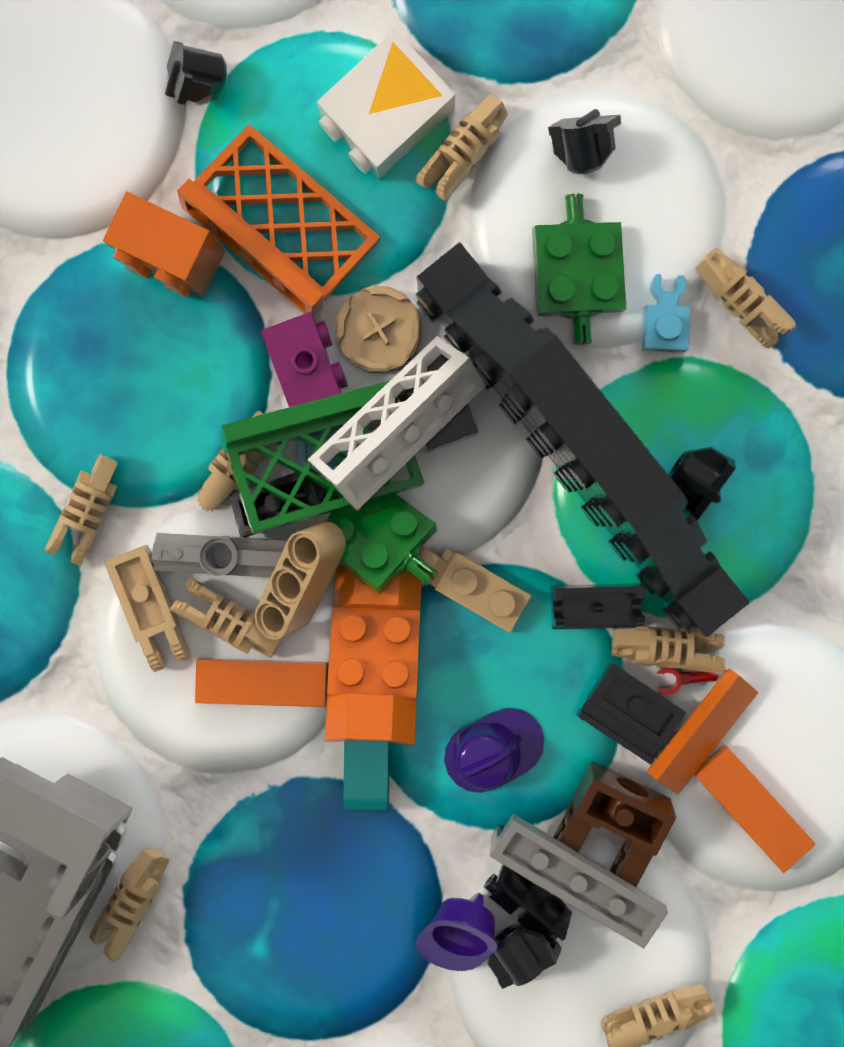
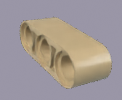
[255,522,346,640]

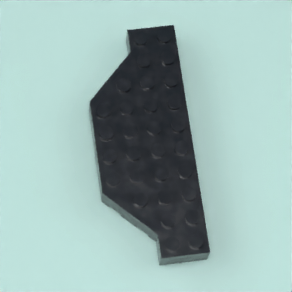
[416,242,750,637]

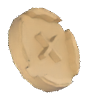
[336,286,422,373]

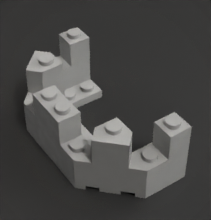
[0,757,133,1047]

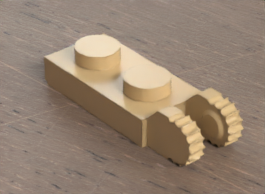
[104,545,190,672]

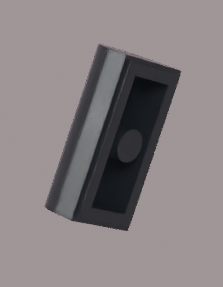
[229,468,326,538]

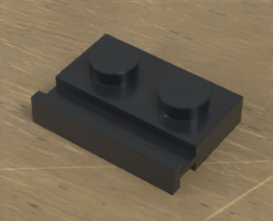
[576,662,687,765]

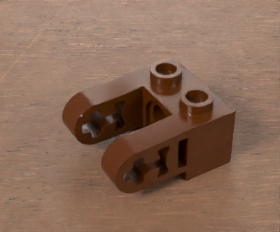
[553,761,676,887]

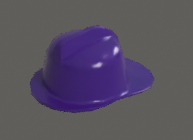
[444,708,544,793]
[415,892,498,971]

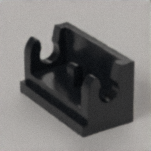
[551,583,645,629]

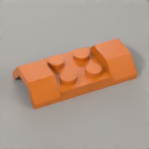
[325,565,422,746]

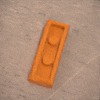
[195,658,328,707]
[647,668,759,794]
[694,744,816,873]

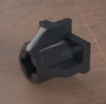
[165,41,227,105]
[548,109,621,174]
[669,447,736,521]
[488,924,562,989]

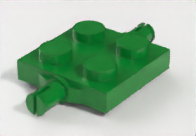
[532,193,626,345]
[325,485,438,595]

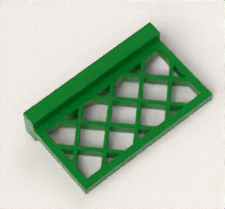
[220,381,424,535]

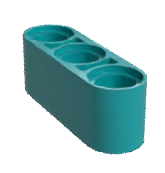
[343,741,390,812]

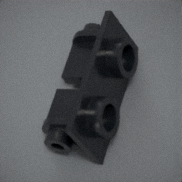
[484,864,572,944]

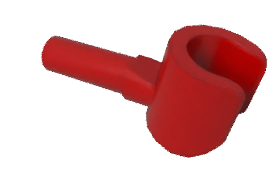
[657,667,718,695]

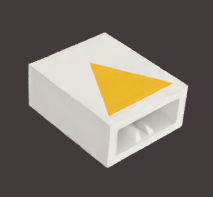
[317,29,455,179]

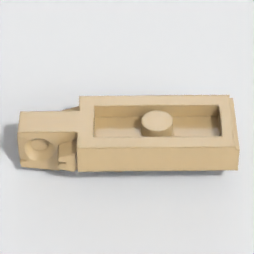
[419,547,532,633]

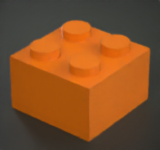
[103,191,226,298]

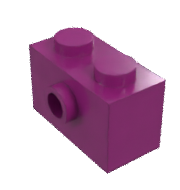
[261,312,348,407]

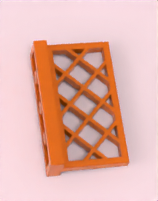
[177,124,380,317]

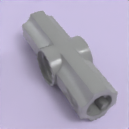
[152,533,287,577]

